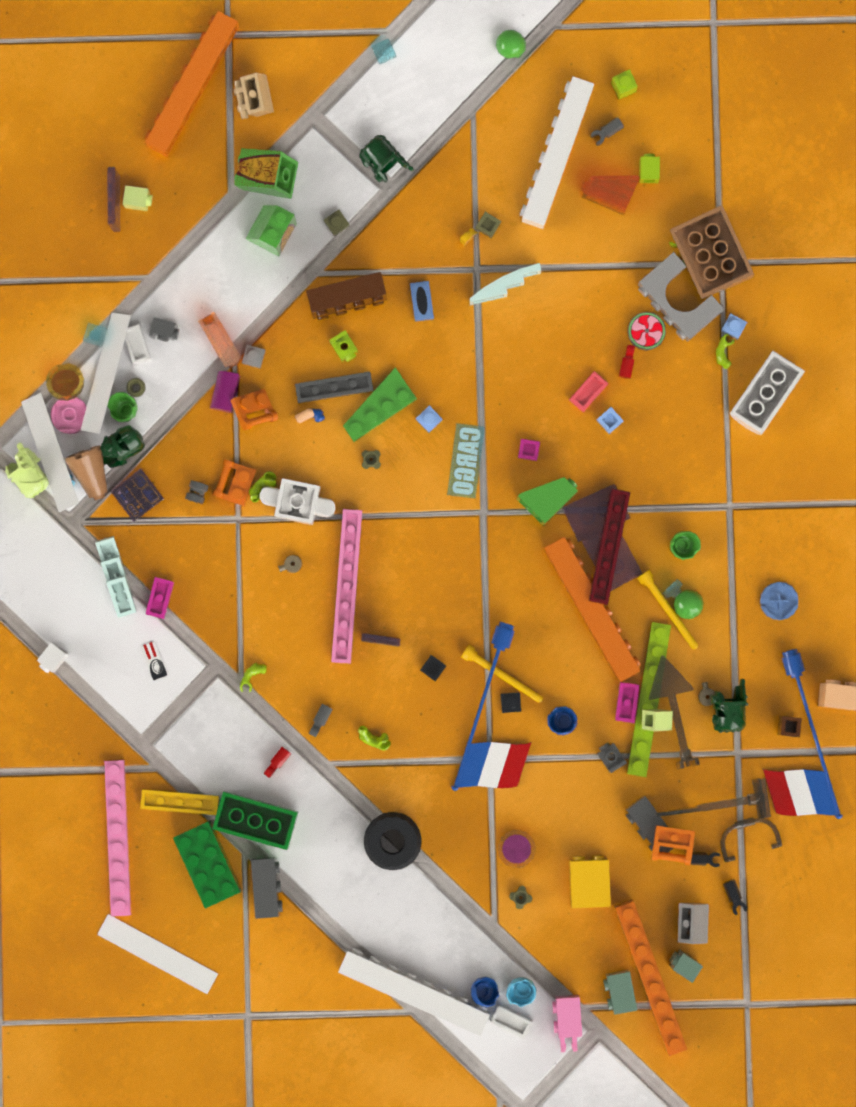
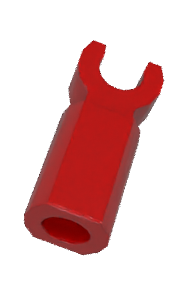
[619,345,635,379]
[263,746,291,778]

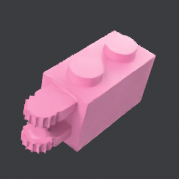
[552,995,582,1052]

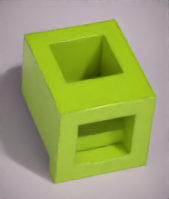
[329,330,358,362]

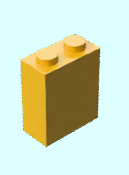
[569,855,611,908]

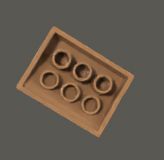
[670,205,754,299]

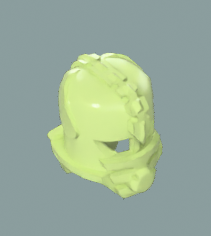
[5,443,49,498]

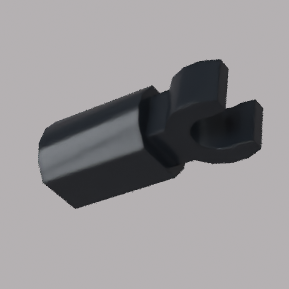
[691,852,720,867]
[723,879,747,915]

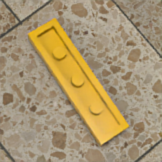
[140,789,220,815]

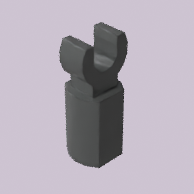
[590,117,624,146]
[309,704,333,737]

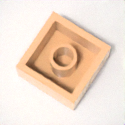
[818,680,856,711]

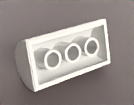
[730,351,805,435]

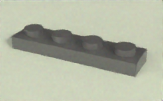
[295,372,373,404]

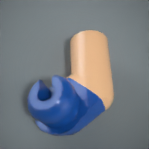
[295,408,325,424]

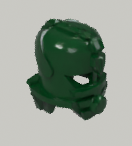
[359,135,414,183]
[100,425,145,468]
[710,679,749,733]

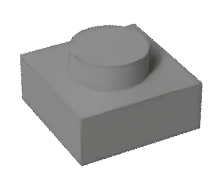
[242,345,266,369]

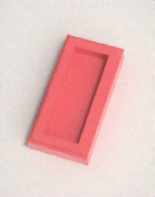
[569,371,609,412]

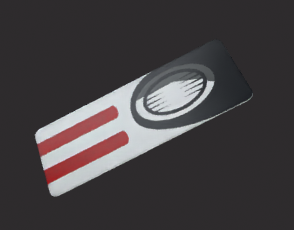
[141,641,167,680]

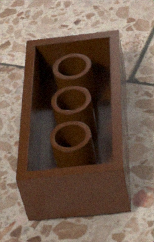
[306,272,387,320]

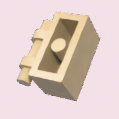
[233,73,274,119]

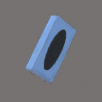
[410,281,434,322]

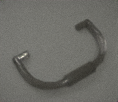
[720,817,782,863]

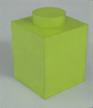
[611,69,638,100]
[639,154,660,183]

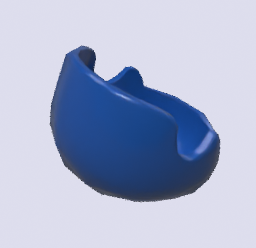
[547,706,578,735]
[471,977,500,1007]

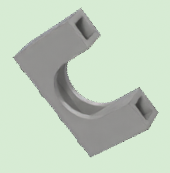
[638,252,724,342]

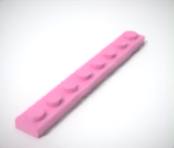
[331,509,362,664]
[104,760,131,916]

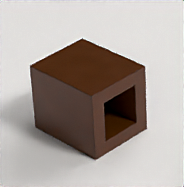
[777,716,802,737]

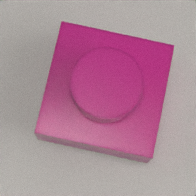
[518,439,540,461]

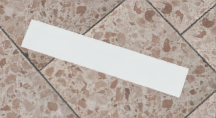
[81,313,131,434]
[21,393,79,512]
[97,914,218,994]

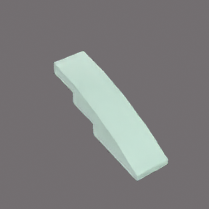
[469,263,541,305]
[95,536,137,618]

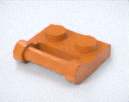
[230,389,278,430]
[212,459,257,507]
[651,825,695,866]

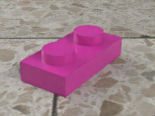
[145,577,174,619]
[615,682,639,723]

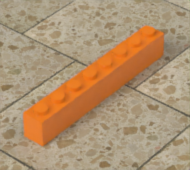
[144,11,239,157]
[544,537,641,682]
[614,900,688,1056]

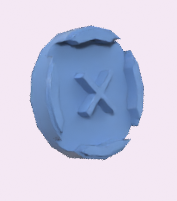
[760,582,798,620]

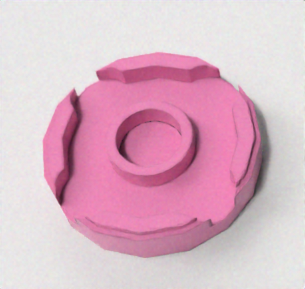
[50,396,87,434]

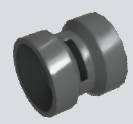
[185,480,209,504]

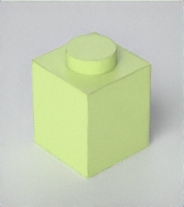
[123,185,153,211]
[642,709,673,731]

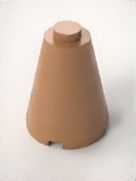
[64,445,107,501]

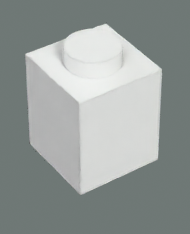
[37,642,69,673]

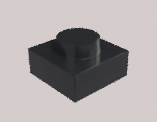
[420,655,446,682]
[501,692,521,713]

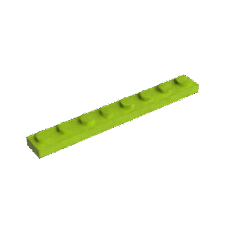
[627,622,671,777]

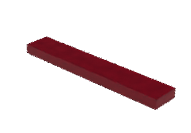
[588,488,631,605]

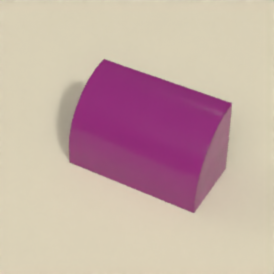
[210,371,241,413]

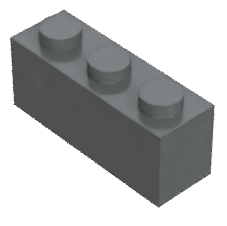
[625,796,673,853]
[251,857,283,919]

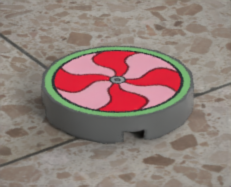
[627,312,666,351]

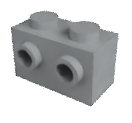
[678,902,709,944]

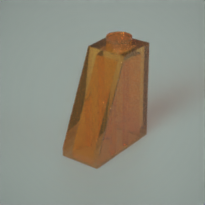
[580,175,640,215]
[198,312,242,368]

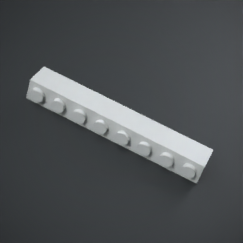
[520,76,594,229]
[338,948,490,1036]

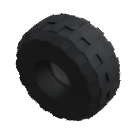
[364,812,422,870]

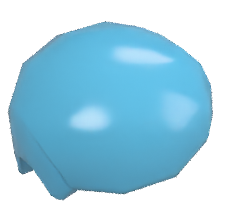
[506,977,537,1007]

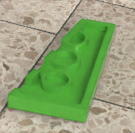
[343,368,417,442]

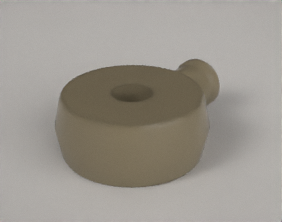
[278,555,302,573]
[698,682,715,706]

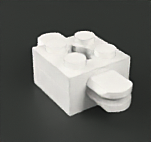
[260,478,336,525]

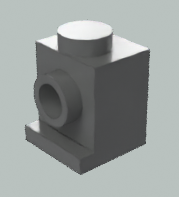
[149,317,180,342]
[597,742,627,773]

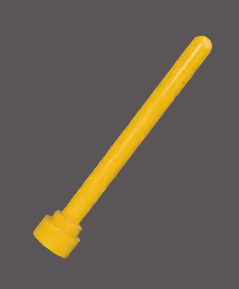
[637,570,698,649]
[461,645,543,702]

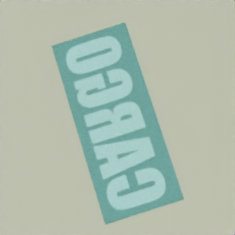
[447,424,485,499]

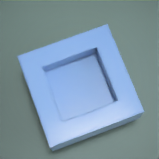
[721,313,747,340]
[416,405,443,433]
[596,407,623,434]

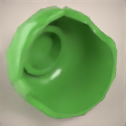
[496,30,526,59]
[107,392,138,423]
[670,531,701,560]
[674,589,704,619]

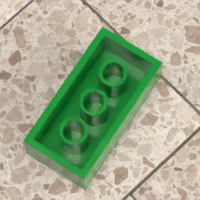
[212,791,299,850]
[173,821,242,909]

